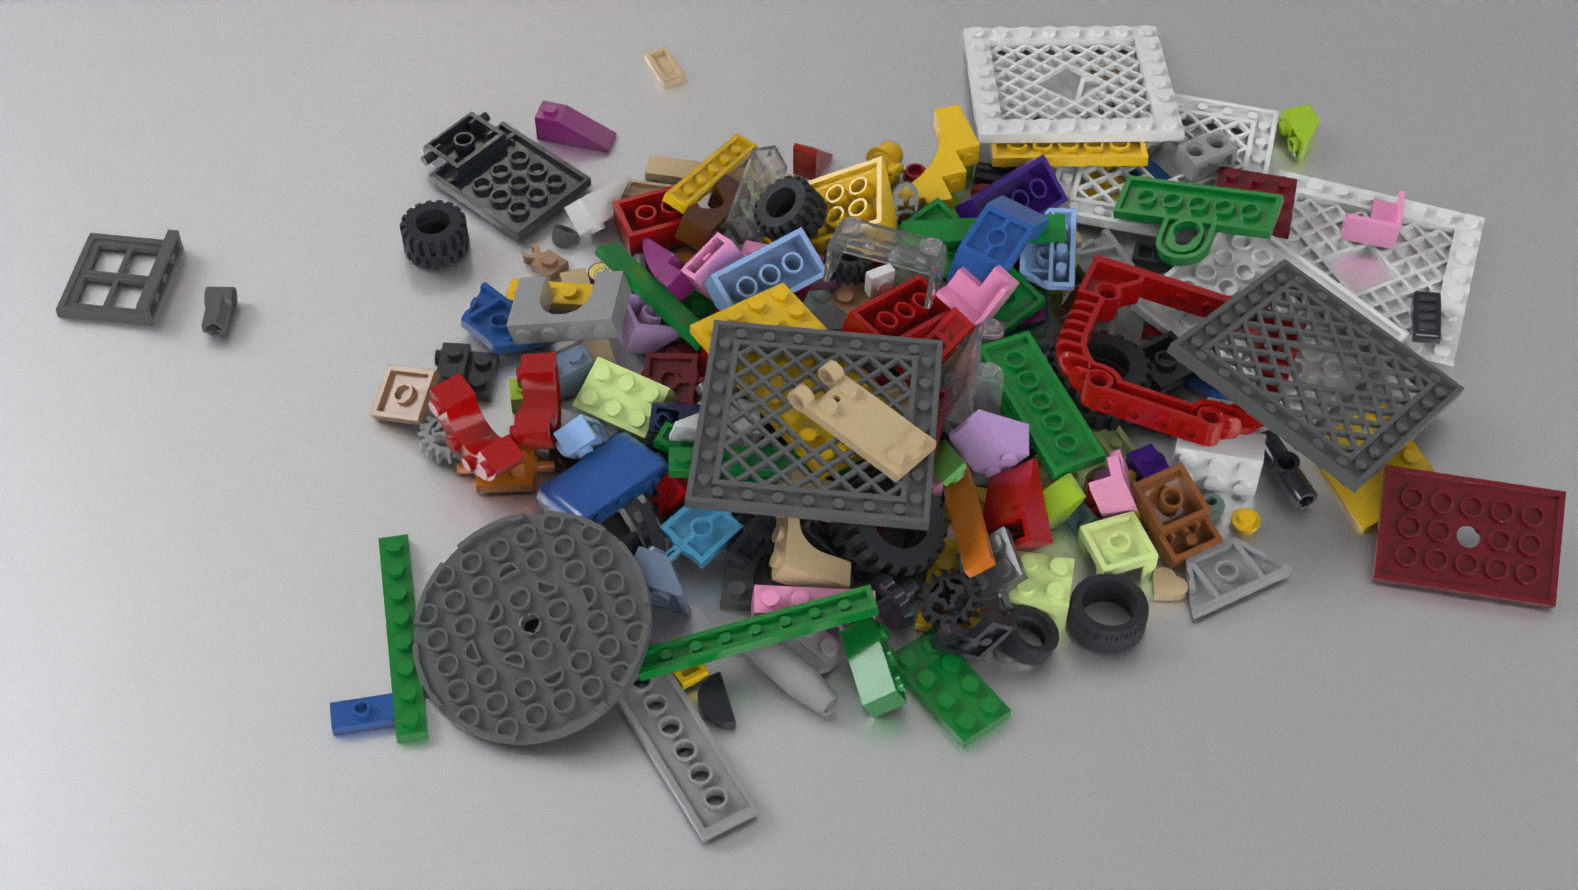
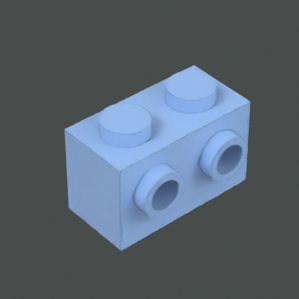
[553,414,610,461]

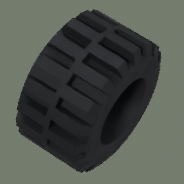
[754,175,827,242]
[400,200,470,269]

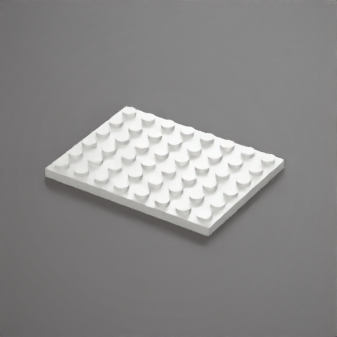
[1131,232,1408,425]

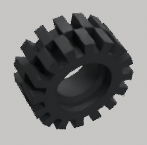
[823,239,873,286]

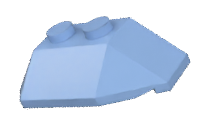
[1019,208,1077,291]

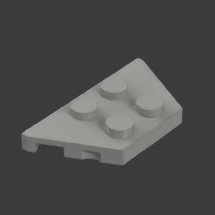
[1075,228,1135,280]
[1184,537,1291,620]

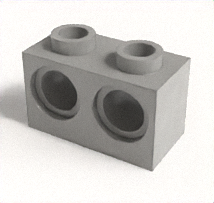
[1174,130,1238,183]

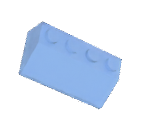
[703,227,829,311]

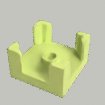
[1076,511,1159,579]

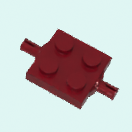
[640,353,705,404]

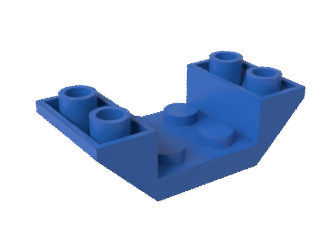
[946,195,1050,284]

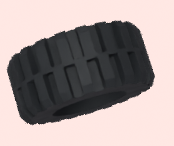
[1047,330,1153,432]
[829,468,948,582]

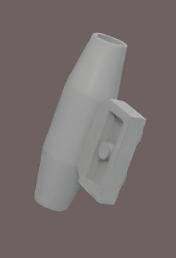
[745,630,847,716]

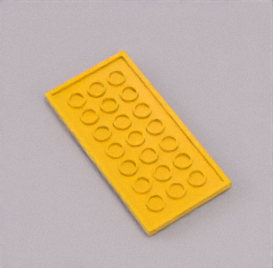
[690,282,898,480]

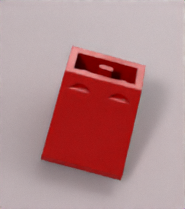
[983,459,1053,552]

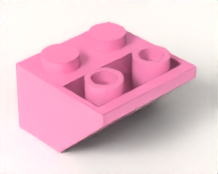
[681,232,744,300]

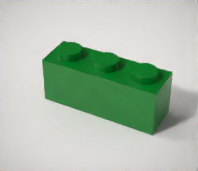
[839,617,907,718]

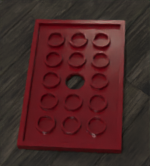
[1371,465,1566,609]

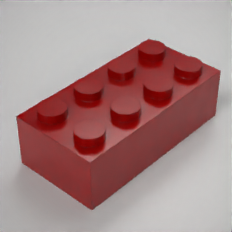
[840,274,951,366]

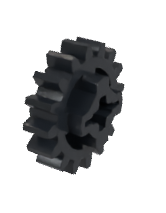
[917,567,984,630]

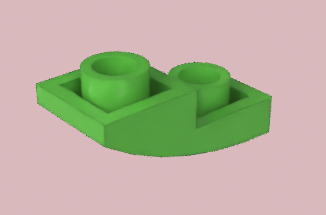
[933,438,968,487]

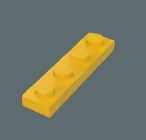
[505,279,594,311]

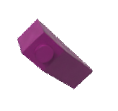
[535,101,617,153]

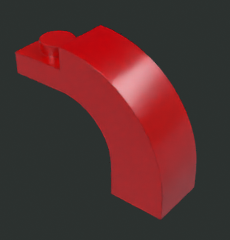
[893,306,976,382]

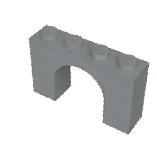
[506,271,631,345]

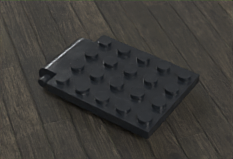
[421,112,591,241]

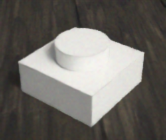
[864,263,895,298]

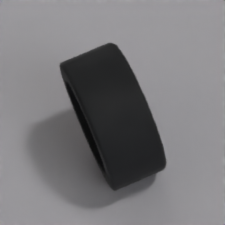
[1000,606,1060,666]

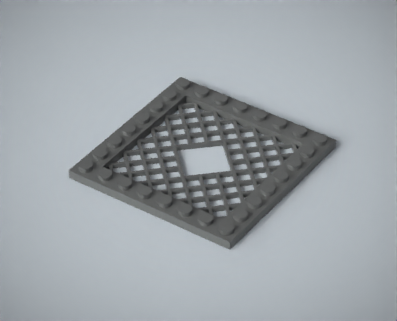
[1166,259,1465,493]
[685,320,943,531]

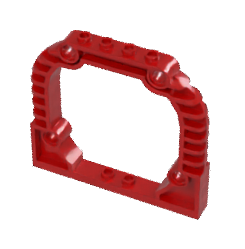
[1055,254,1307,447]

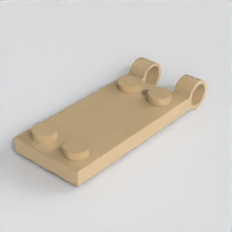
[788,360,937,482]

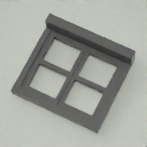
[56,229,184,326]

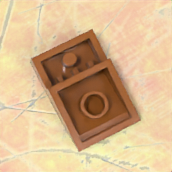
[1131,462,1224,570]

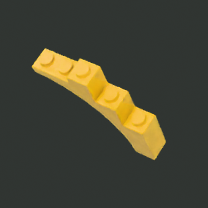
[892,104,980,221]

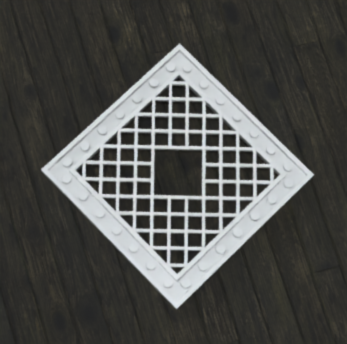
[963,25,1185,143]
[1055,77,1279,243]
[1276,170,1485,374]

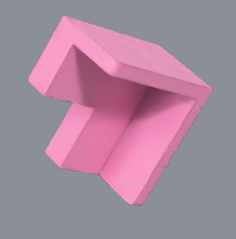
[1341,190,1405,249]
[936,265,1020,331]
[1089,449,1138,519]

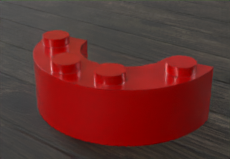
[509,352,562,451]
[429,373,525,481]

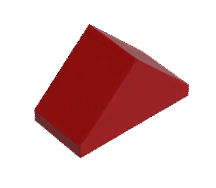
[793,143,833,180]

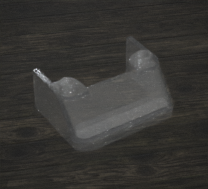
[823,217,949,309]

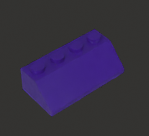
[954,154,1068,218]

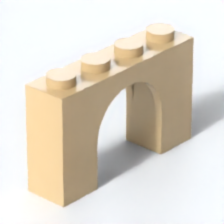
[770,469,851,589]

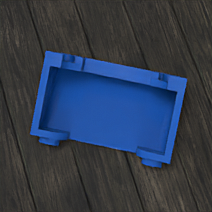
[536,432,669,525]

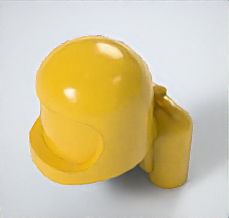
[866,141,904,187]

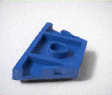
[461,282,555,355]

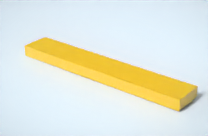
[662,133,758,214]

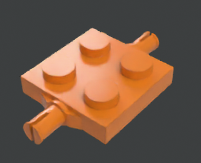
[457,450,556,493]

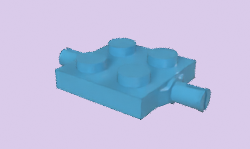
[660,506,744,569]

